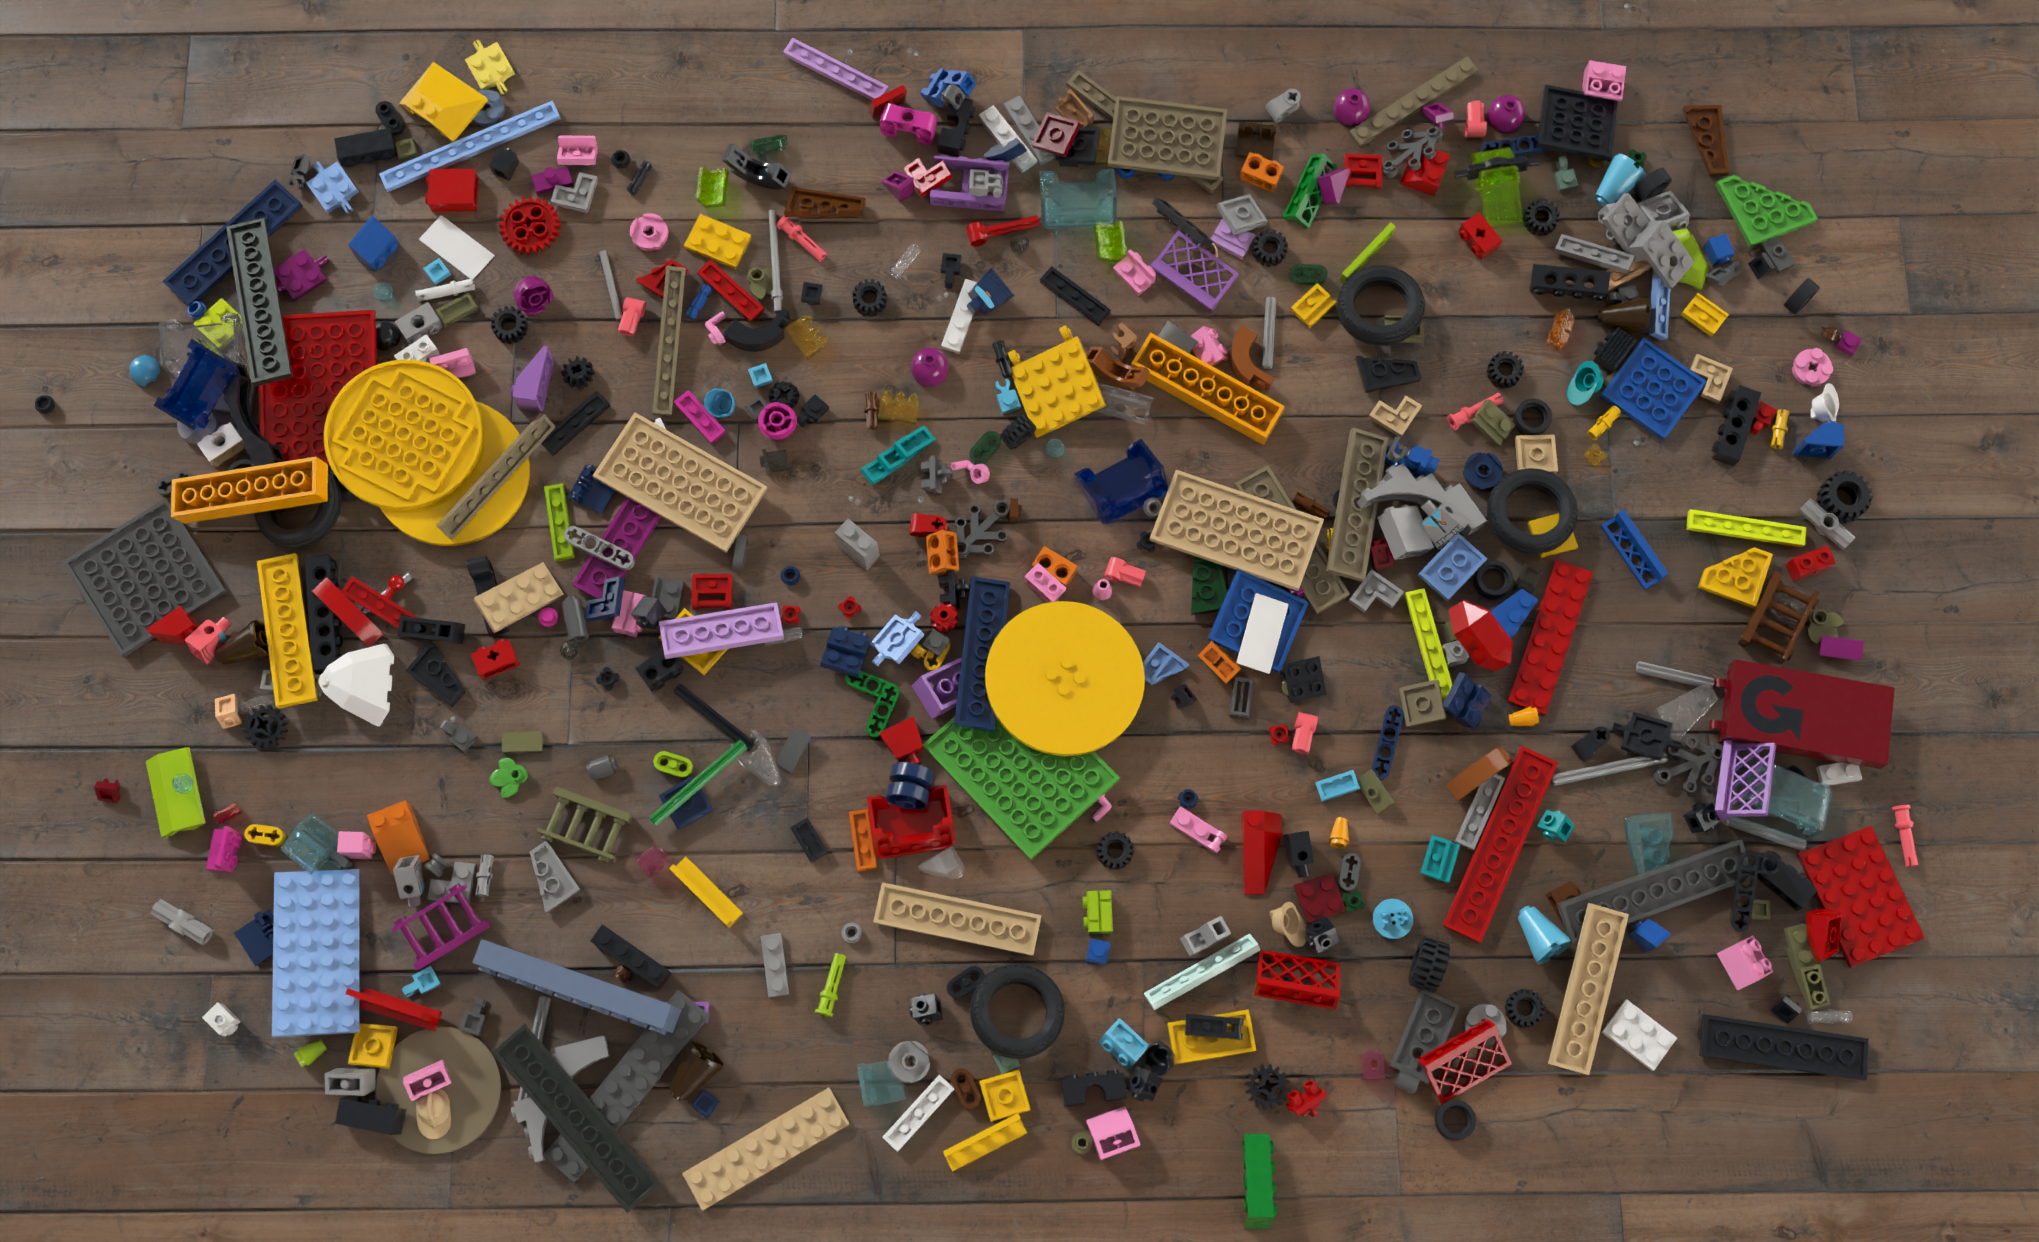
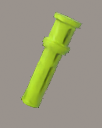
[815,953,847,1017]

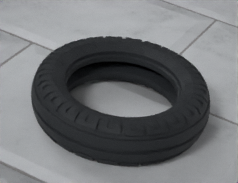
[1337,265,1425,346]
[1487,468,1578,554]
[254,471,342,549]
[970,964,1065,1059]

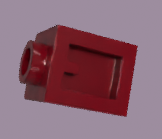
[1370,538,1394,570]

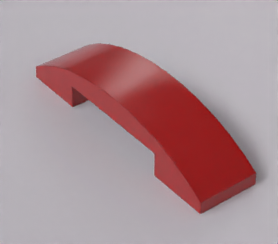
[312,577,384,647]

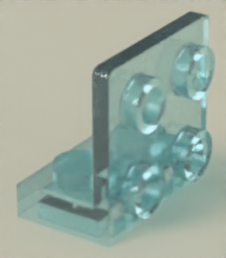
[857,1061,906,1108]

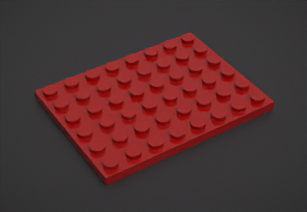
[259,310,377,465]

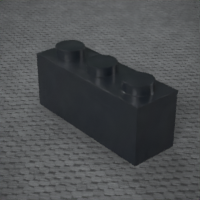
[334,128,398,167]
[1757,850,1817,911]
[335,1095,406,1135]

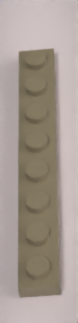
[1349,56,1478,148]
[652,266,686,417]
[436,413,556,540]

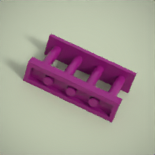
[391,883,491,971]

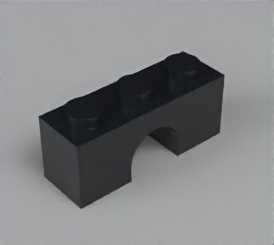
[937,96,976,157]
[1061,1069,1127,1107]

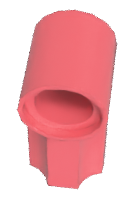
[1465,101,1487,138]
[618,297,646,337]
[1104,557,1146,588]
[1292,712,1318,754]

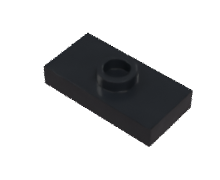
[790,817,828,863]

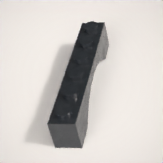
[215,361,286,467]

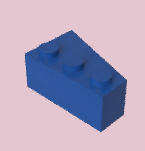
[1490,589,1538,639]

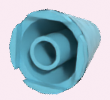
[1595,153,1646,207]
[1518,906,1572,965]

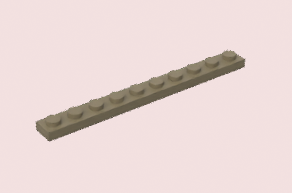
[1066,70,1224,194]

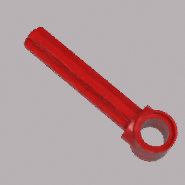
[966,215,1040,247]

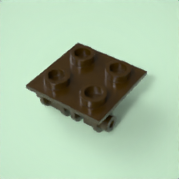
[1236,121,1277,160]

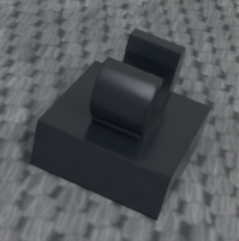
[1748,252,1775,279]
[801,282,823,305]
[1170,684,1198,709]
[1771,995,1802,1024]

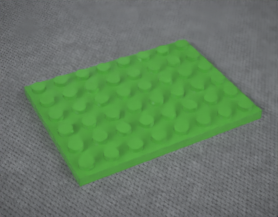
[923,716,1120,860]

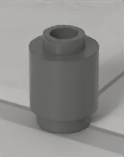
[586,755,618,780]

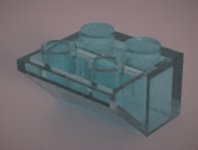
[281,813,339,874]

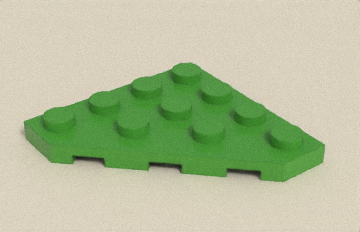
[1715,175,1818,248]

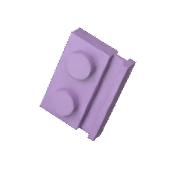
[1211,218,1256,259]

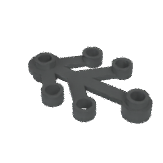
[1382,126,1443,178]
[955,500,1010,559]
[1653,736,1723,793]

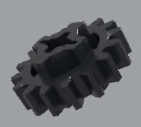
[242,705,289,749]
[1244,1064,1290,1110]

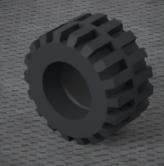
[1816,471,1873,524]
[1409,936,1450,993]

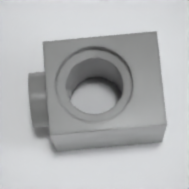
[1442,641,1469,668]

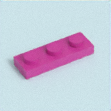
[674,390,726,445]

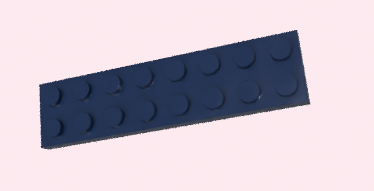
[163,180,303,306]
[954,576,1010,732]

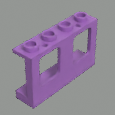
[930,155,1009,212]

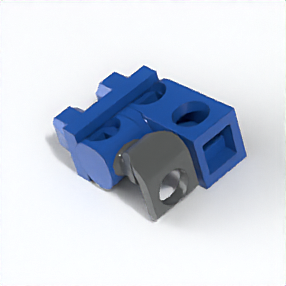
[920,68,977,110]
[1385,436,1440,478]

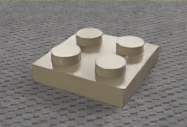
[1399,679,1447,727]

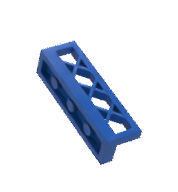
[1600,510,1669,590]

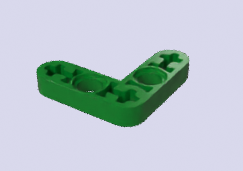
[845,671,900,739]

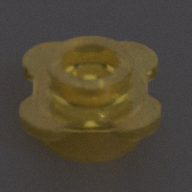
[1584,444,1607,466]

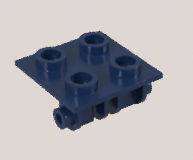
[567,464,615,514]
[234,909,274,966]

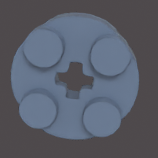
[473,90,505,127]

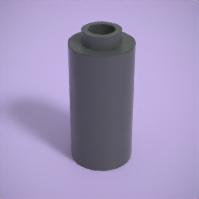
[561,596,589,642]

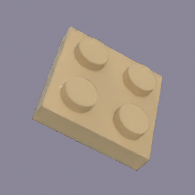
[1515,435,1558,474]

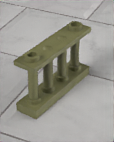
[537,786,634,863]

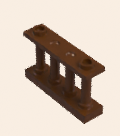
[1738,571,1820,664]

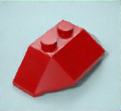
[1448,600,1513,672]

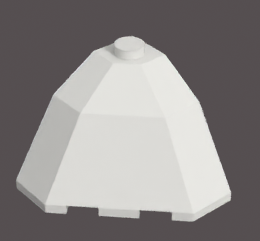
[318,644,394,727]

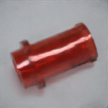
[213,802,242,825]

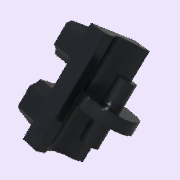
[938,570,970,609]

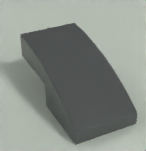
[1158,320,1198,354]
[775,727,812,774]

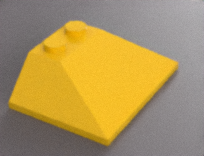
[399,62,488,142]

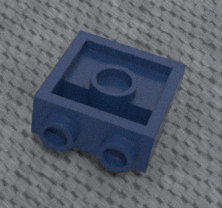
[820,626,871,678]
[1442,672,1492,729]

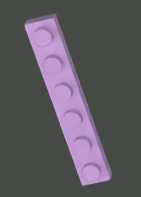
[783,38,889,100]

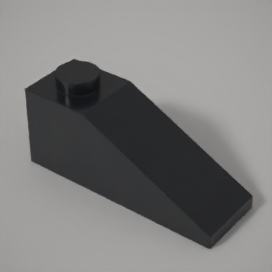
[398,616,466,644]

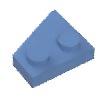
[1143,642,1189,686]

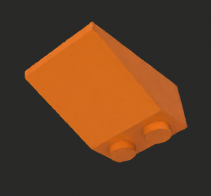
[367,800,430,875]

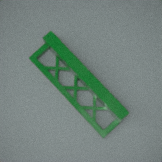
[1282,153,1338,229]

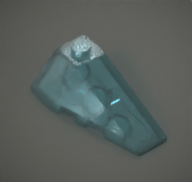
[1623,812,1674,875]

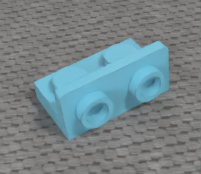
[1099,1018,1149,1069]

